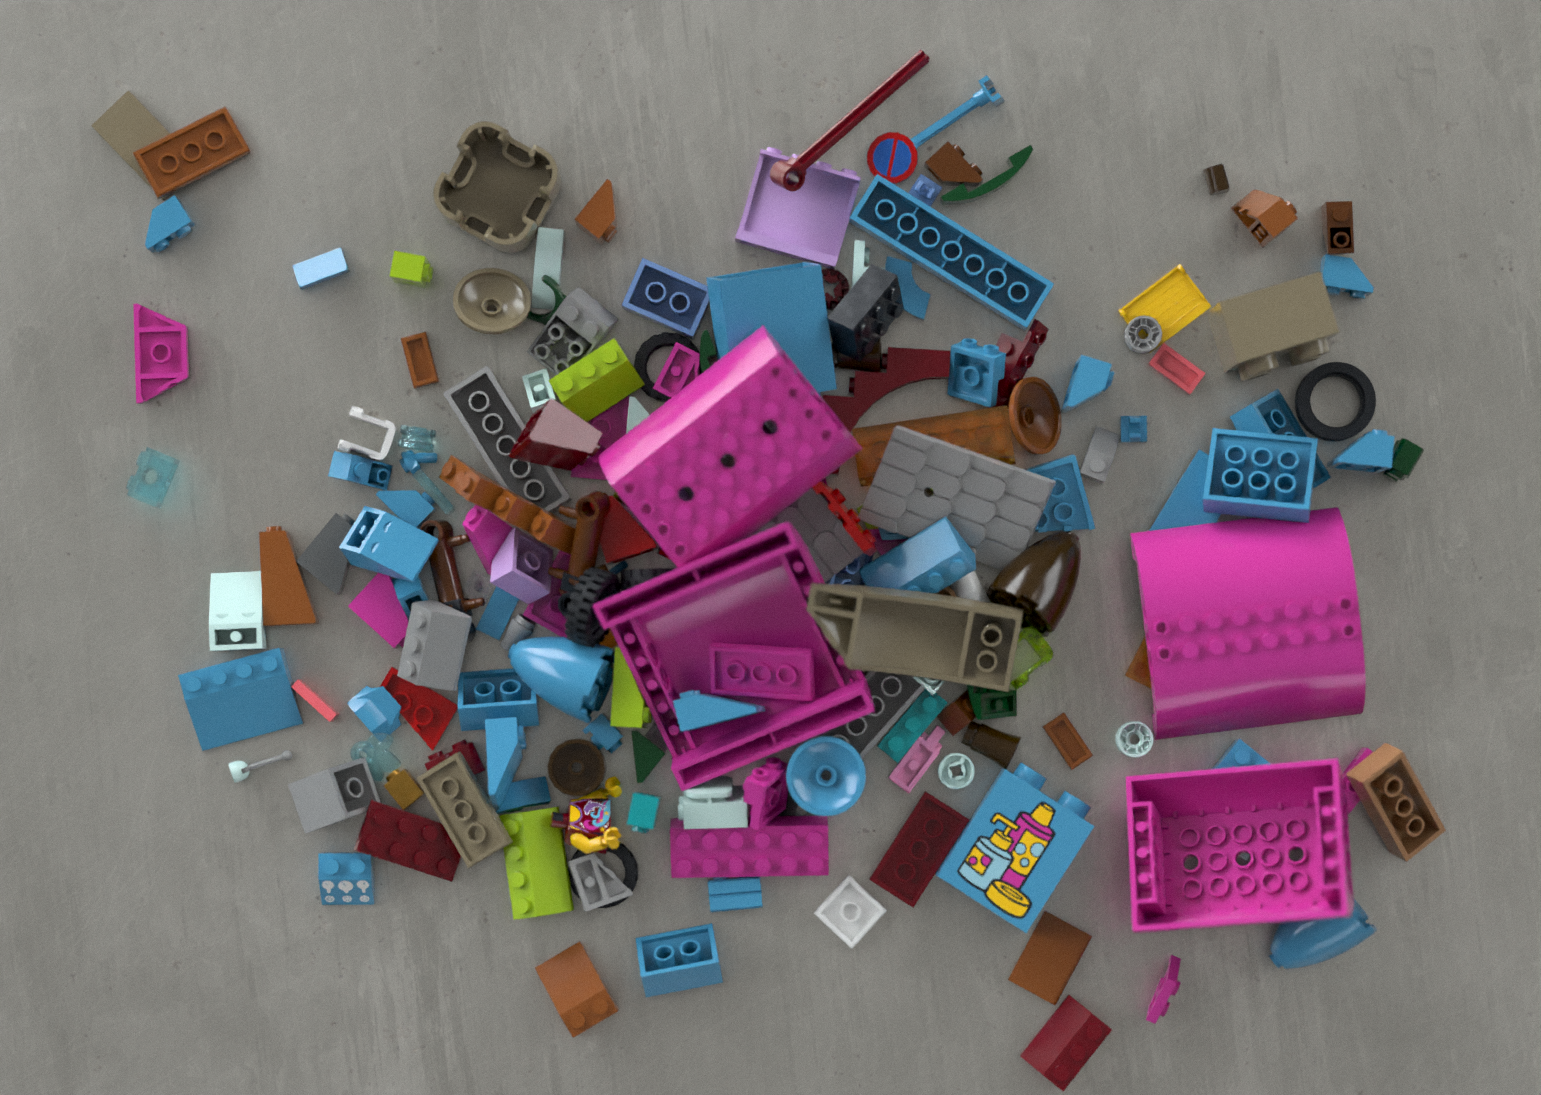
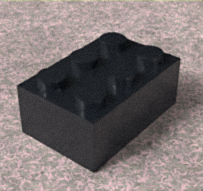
[827,264,904,362]

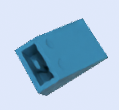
[339,506,439,583]

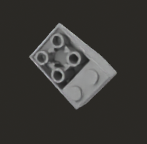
[527,287,619,375]

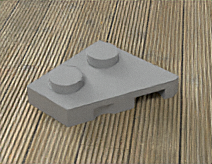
[568,853,633,912]

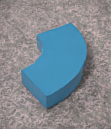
[885,256,931,320]

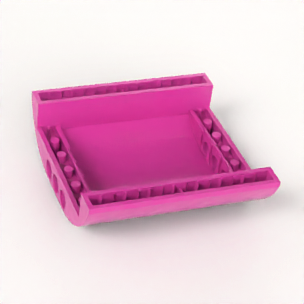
[1130,507,1366,740]
[593,522,875,791]

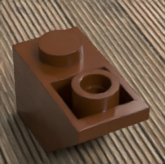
[924,142,983,186]
[1321,201,1354,254]
[937,689,976,736]

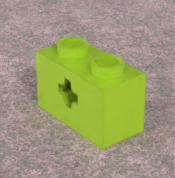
[389,251,433,288]

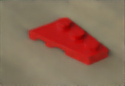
[812,481,878,556]
[380,667,458,751]

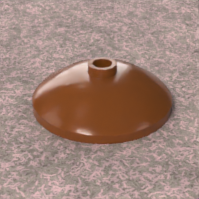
[1008,377,1062,455]

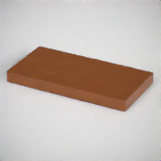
[133,106,250,199]

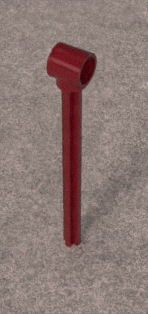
[770,50,930,192]

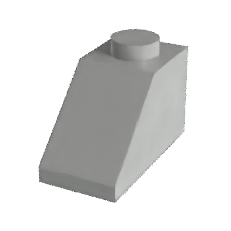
[1080,426,1121,484]

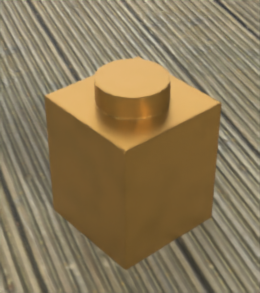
[384,768,425,810]

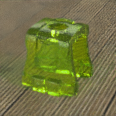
[1010,627,1053,690]

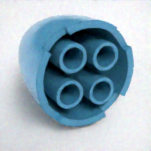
[508,636,615,723]
[1269,897,1377,969]

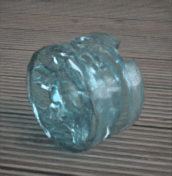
[398,425,437,452]

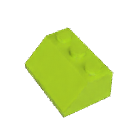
[548,338,645,422]

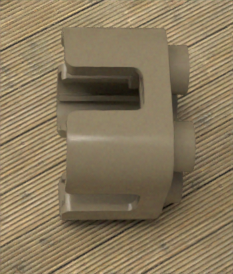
[433,121,561,253]

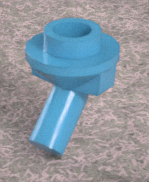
[399,450,437,475]

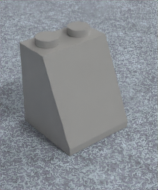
[288,757,381,834]

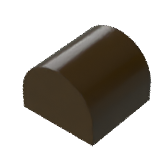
[1203,164,1230,195]

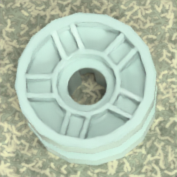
[1115,721,1153,757]
[937,753,975,789]

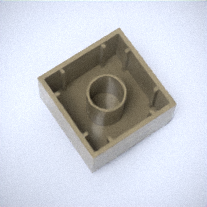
[1206,271,1339,382]

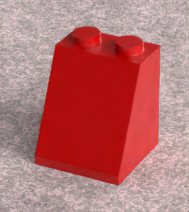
[590,493,658,565]

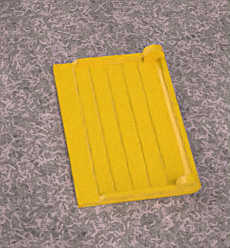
[1118,264,1212,353]

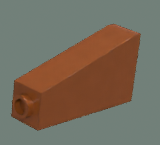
[259,526,319,626]

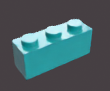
[877,689,948,763]
[627,792,661,833]

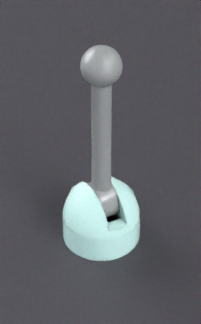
[228,750,292,783]

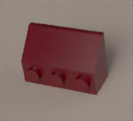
[1020,994,1112,1091]

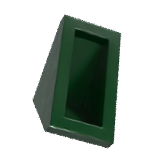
[631,730,666,783]

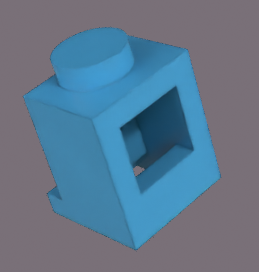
[582,713,624,754]

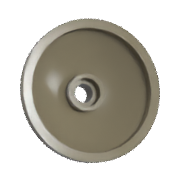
[453,268,531,335]

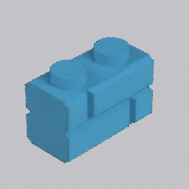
[708,877,763,912]

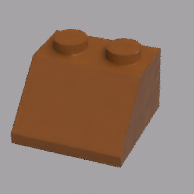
[574,179,618,246]

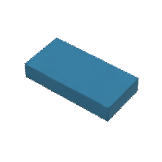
[476,586,520,640]

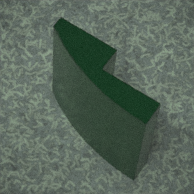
[967,684,1017,720]

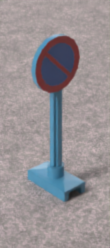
[867,75,1005,183]

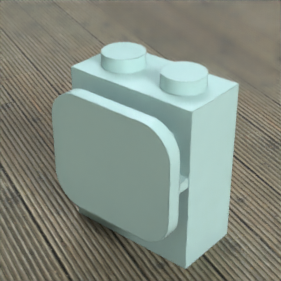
[678,776,747,829]

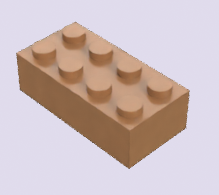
[1346,743,1446,862]

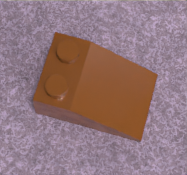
[535,941,620,1038]

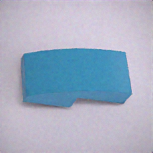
[496,776,551,814]

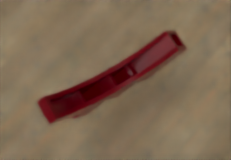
[822,347,950,476]

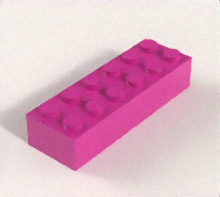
[670,816,829,878]

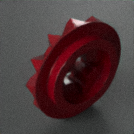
[821,268,850,310]

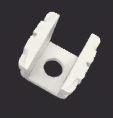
[337,406,396,461]

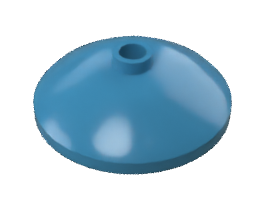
[786,736,866,816]

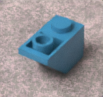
[145,195,195,253]
[1320,254,1374,299]
[328,451,393,491]

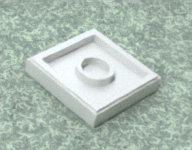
[814,875,887,949]

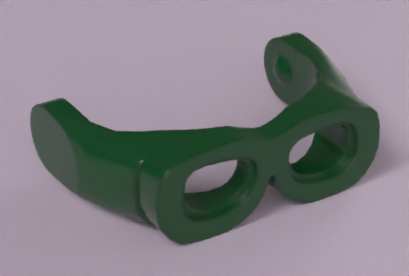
[527,275,566,325]

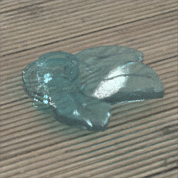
[350,733,401,781]

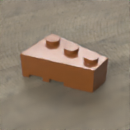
[1231,189,1298,248]

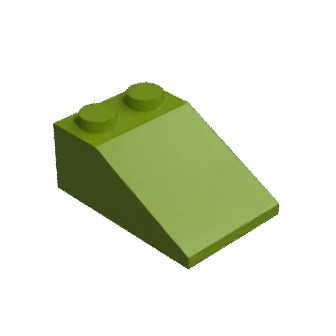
[610,647,653,728]

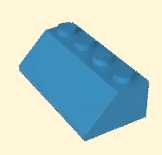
[1230,389,1331,489]
[859,516,976,594]

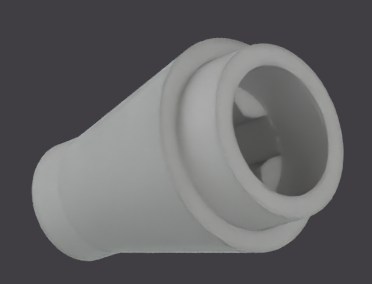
[500,613,536,652]

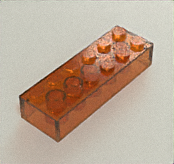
[852,405,1016,487]

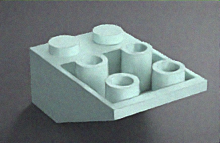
[209,571,267,652]

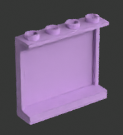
[735,147,861,269]

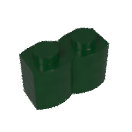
[1383,438,1424,482]

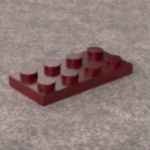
[869,791,969,908]
[354,800,461,882]

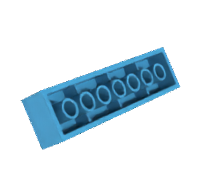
[849,174,1054,331]

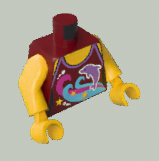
[550,777,622,854]

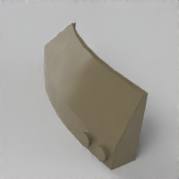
[807,583,1023,692]

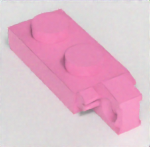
[888,725,946,793]

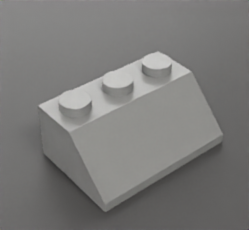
[397,599,472,691]

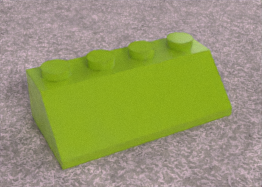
[499,806,574,920]

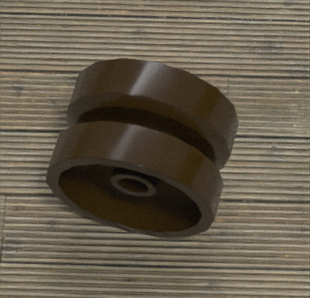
[547,739,607,797]

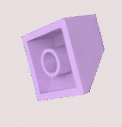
[490,528,553,604]

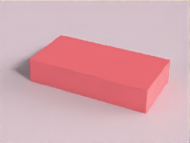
[1147,343,1206,395]
[291,679,340,722]

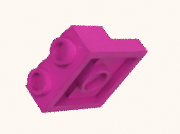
[743,757,788,831]

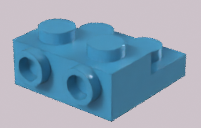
[947,338,1006,408]

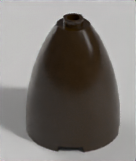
[986,531,1081,637]

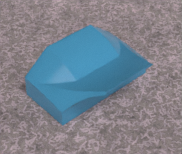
[347,686,402,742]

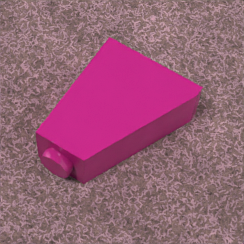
[462,505,513,576]
[348,573,409,649]

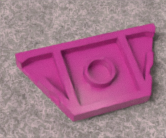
[133,304,189,404]

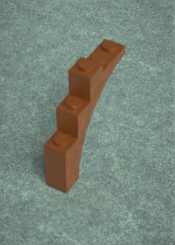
[439,455,576,555]

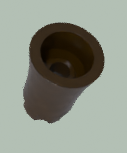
[831,337,882,372]
[961,721,1021,770]

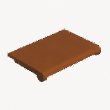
[1008,911,1092,1006]

